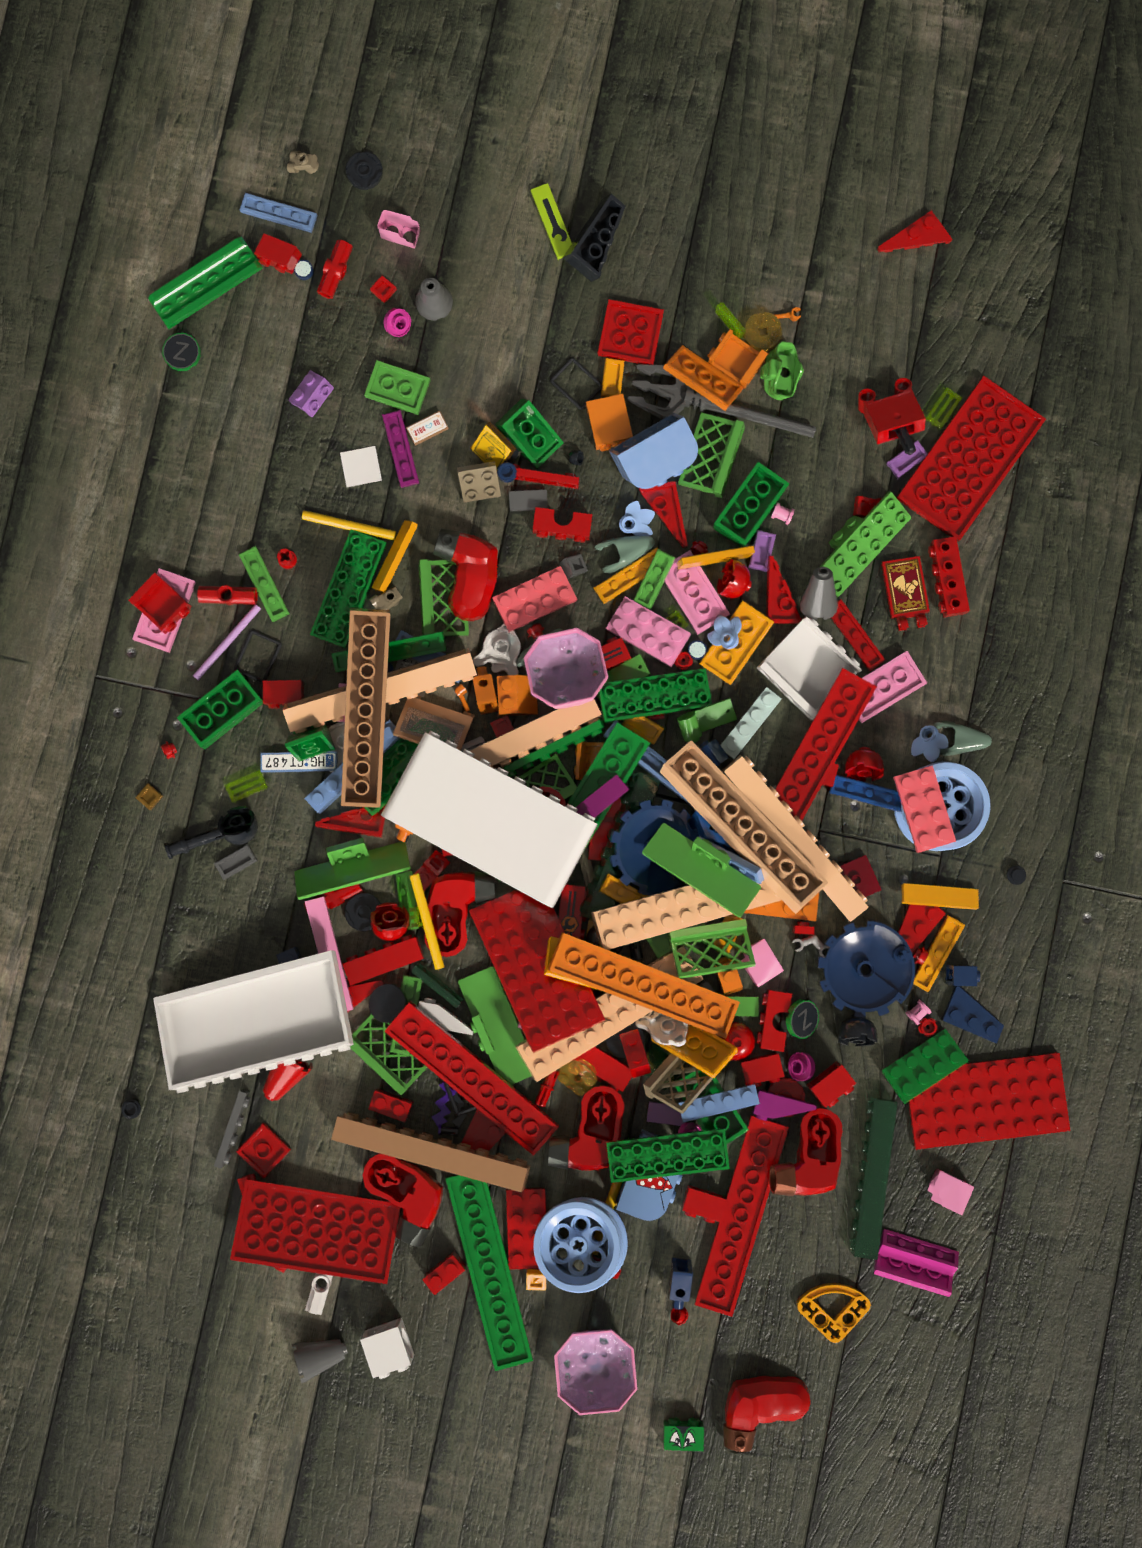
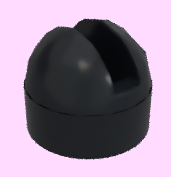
[568,450,584,465]

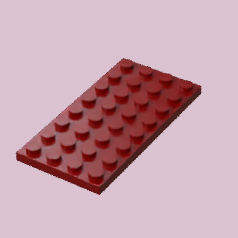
[897,376,1046,542]
[469,889,605,1053]
[908,1052,1070,1150]
[230,1179,400,1284]

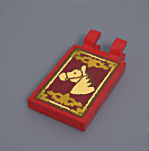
[881,556,930,631]

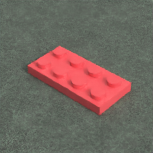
[492,566,578,633]
[893,765,956,853]

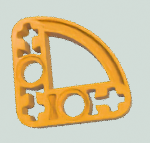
[796,1283,871,1343]

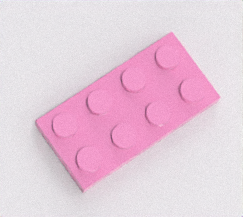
[665,550,730,635]
[133,568,196,653]
[606,596,691,667]
[859,651,927,723]

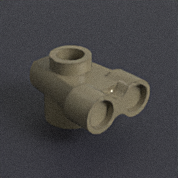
[287,151,319,174]
[369,587,403,610]

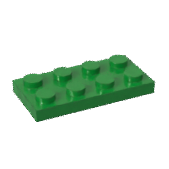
[881,1029,969,1104]

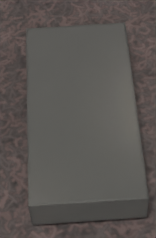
[509,490,548,511]
[214,844,258,880]

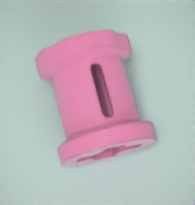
[771,502,795,525]
[905,999,931,1025]

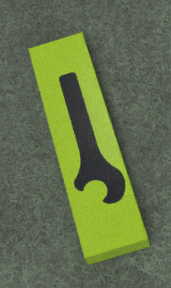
[531,183,572,260]

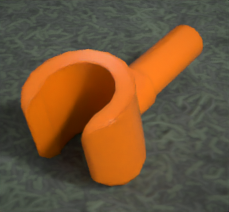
[774,307,801,322]
[455,684,470,712]

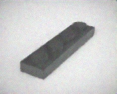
[214,1089,251,1168]

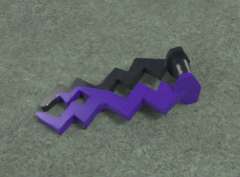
[432,1082,467,1137]

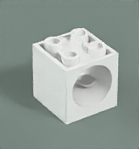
[360,1318,414,1379]

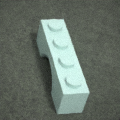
[721,687,781,761]

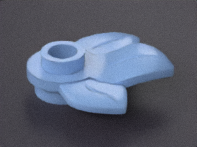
[619,501,655,536]
[707,615,742,649]
[911,725,948,762]

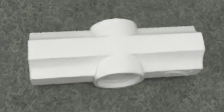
[305,1273,333,1315]

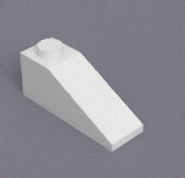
[418,998,474,1035]

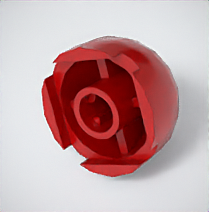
[717,559,752,598]
[845,747,884,782]
[371,903,409,941]
[717,1022,755,1061]

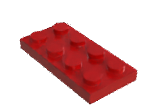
[506,1188,546,1269]

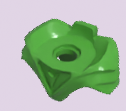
[760,341,804,400]

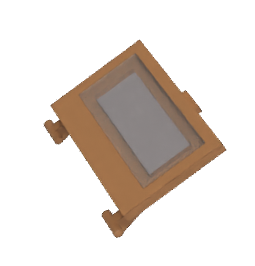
[393,696,475,751]

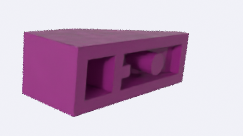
[575,775,630,818]
[752,1089,816,1121]

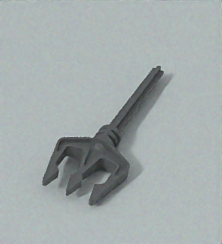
[628,365,816,438]

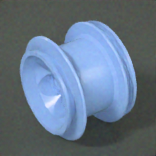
[894,762,990,851]
[533,1197,628,1293]

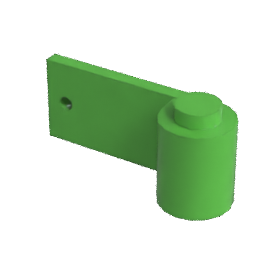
[595,654,651,700]
[677,698,737,743]

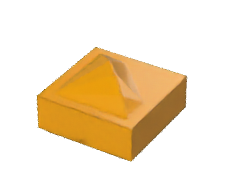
[526,1269,546,1290]

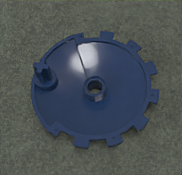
[610,800,699,896]
[818,921,915,1018]

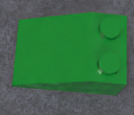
[495,399,564,468]
[285,724,335,762]

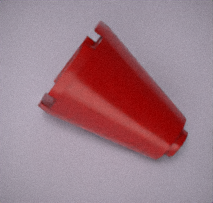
[263,1058,313,1101]

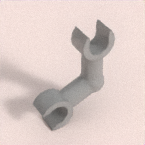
[792,935,829,958]

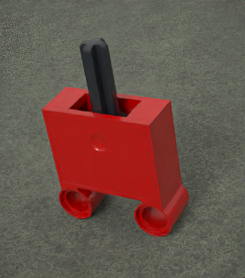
[858,378,926,455]

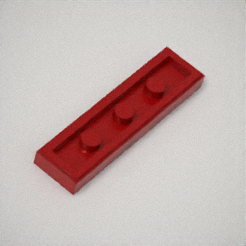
[830,599,886,672]

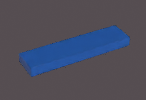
[829,775,902,813]

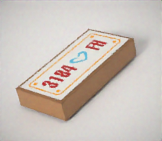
[406,411,449,446]

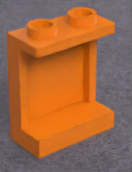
[707,329,768,389]
[586,394,633,451]

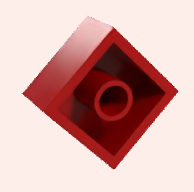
[806,1061,857,1108]

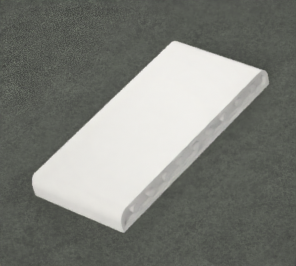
[381,731,598,908]
[153,950,354,1093]

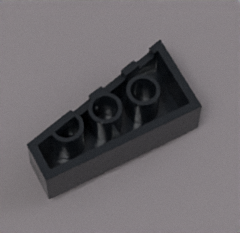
[563,193,625,282]

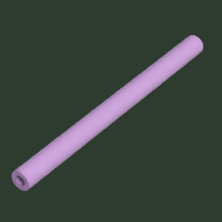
[193,605,261,680]

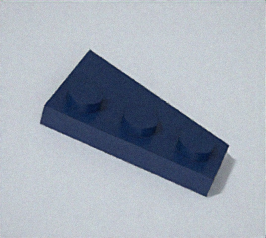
[942,986,1004,1044]

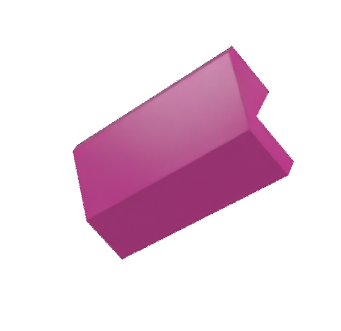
[874,1229,959,1297]

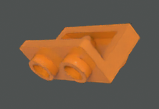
[574,742,604,781]

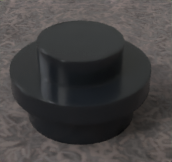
[1006,866,1026,885]
[121,1099,141,1119]

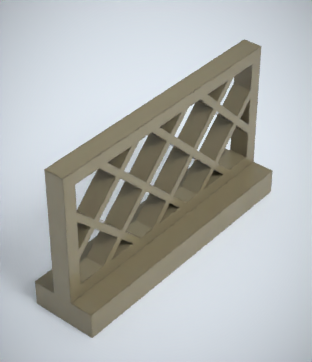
[643,1053,713,1114]

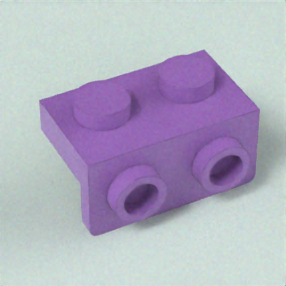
[288,370,334,417]

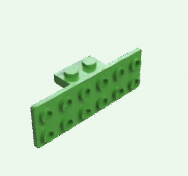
[820,492,911,598]
[642,823,761,918]
[294,838,411,900]
[458,966,532,1085]

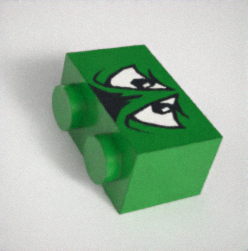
[663,1418,704,1451]

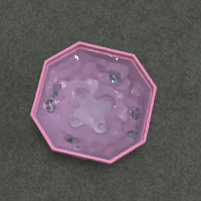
[524,628,608,709]
[554,1329,637,1415]

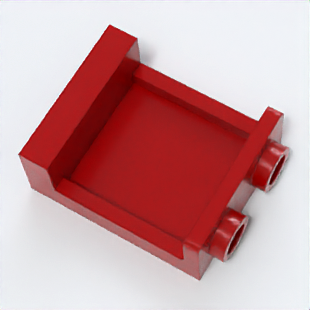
[128,572,192,634]

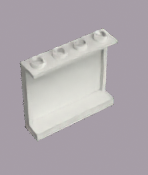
[757,617,862,721]

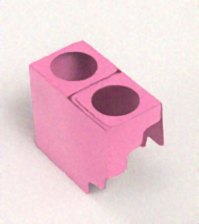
[378,210,421,249]
[741,939,784,987]
[928,1169,974,1215]

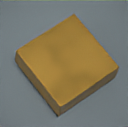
[135,783,163,810]

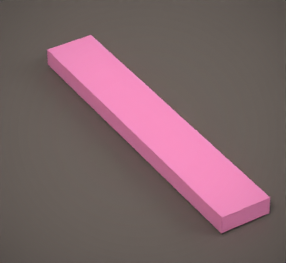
[305,897,354,1011]

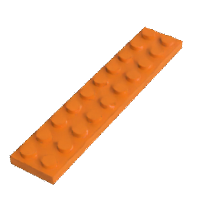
[548,932,740,1039]

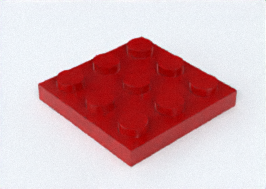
[598,299,664,365]

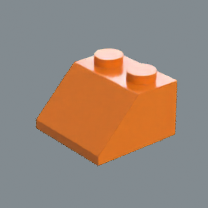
[497,675,538,717]

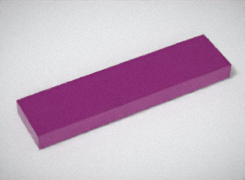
[382,410,419,488]

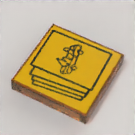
[470,422,516,474]

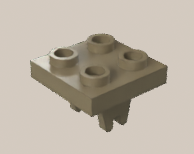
[457,461,501,503]

